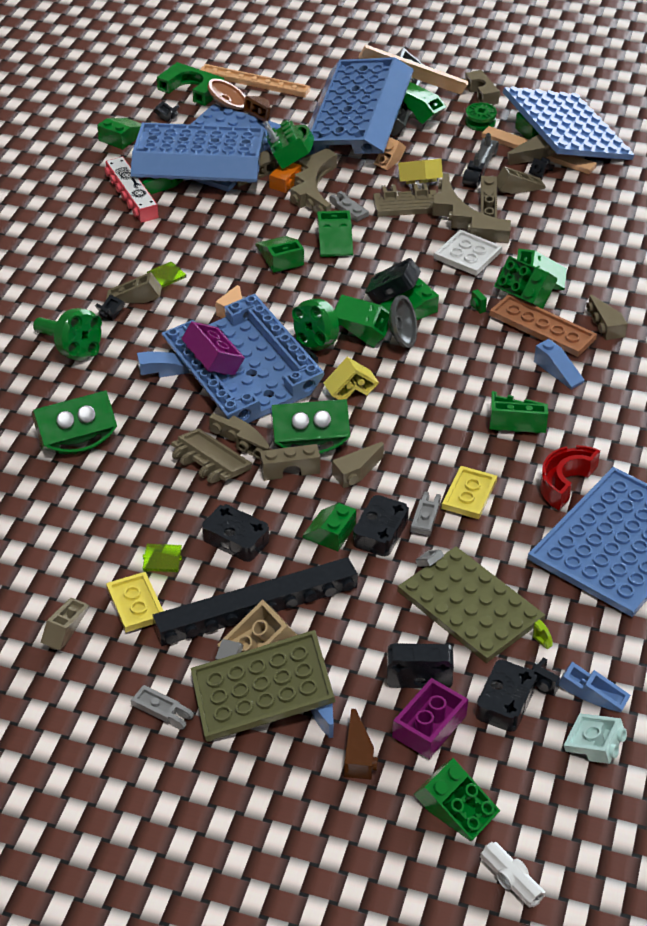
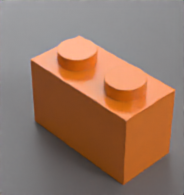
[269,163,301,193]

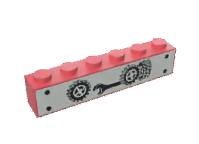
[104,157,159,223]

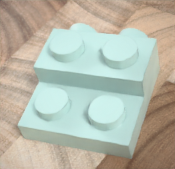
[564,713,627,764]

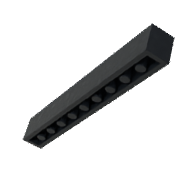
[152,557,358,646]

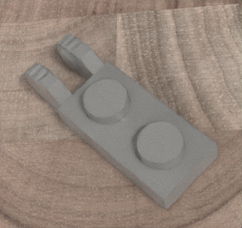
[329,191,369,222]
[411,492,441,536]
[131,685,194,730]

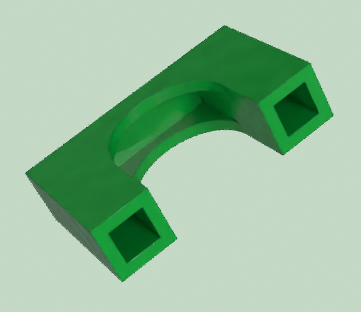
[157,62,225,106]

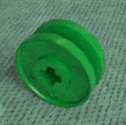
[465,102,497,131]

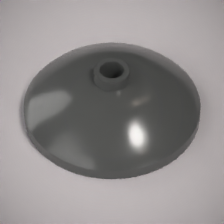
[388,295,417,348]

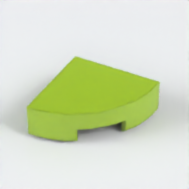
[532,619,553,649]

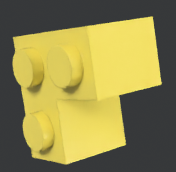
[398,159,443,184]
[323,357,379,400]

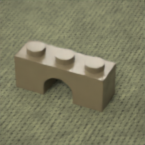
[465,70,500,105]
[260,444,320,481]

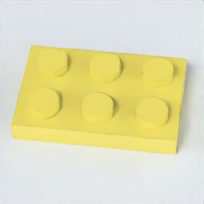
[442,466,497,519]
[106,572,163,632]

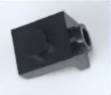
[153,101,180,122]
[529,157,555,178]
[95,294,125,320]
[532,657,560,696]

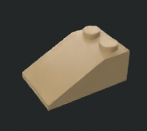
[217,599,297,652]

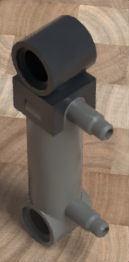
[462,133,499,187]

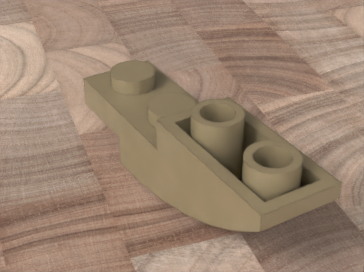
[480,176,497,218]
[209,413,270,459]

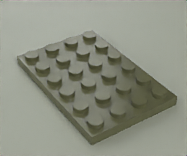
[397,546,545,663]
[191,630,336,742]

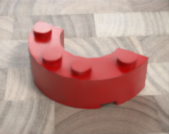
[540,445,601,511]

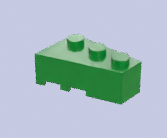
[490,391,548,434]

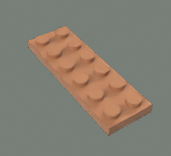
[489,294,597,357]

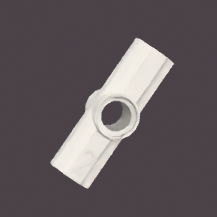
[480,842,546,908]

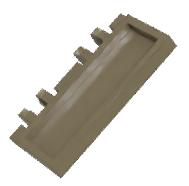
[373,183,436,217]
[171,428,252,484]

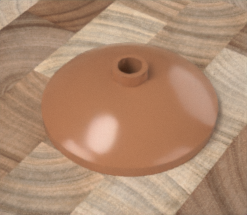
[208,79,245,110]

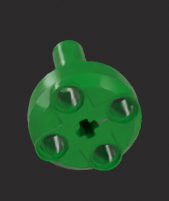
[292,299,341,351]
[33,308,102,361]

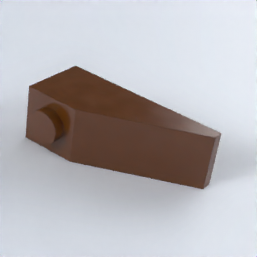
[243,96,271,122]
[344,708,378,780]

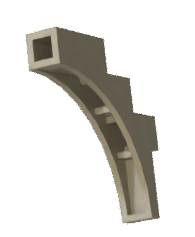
[290,148,337,213]
[430,173,511,243]

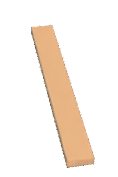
[359,45,468,95]
[200,64,310,98]
[481,126,597,175]

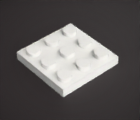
[434,230,502,276]

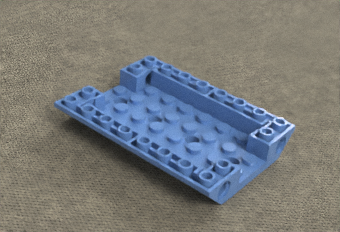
[304,57,414,155]
[131,123,266,183]
[162,294,324,423]

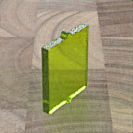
[147,262,186,288]
[143,544,182,572]

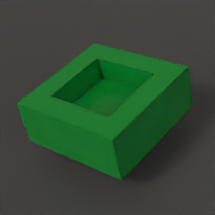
[470,289,487,314]

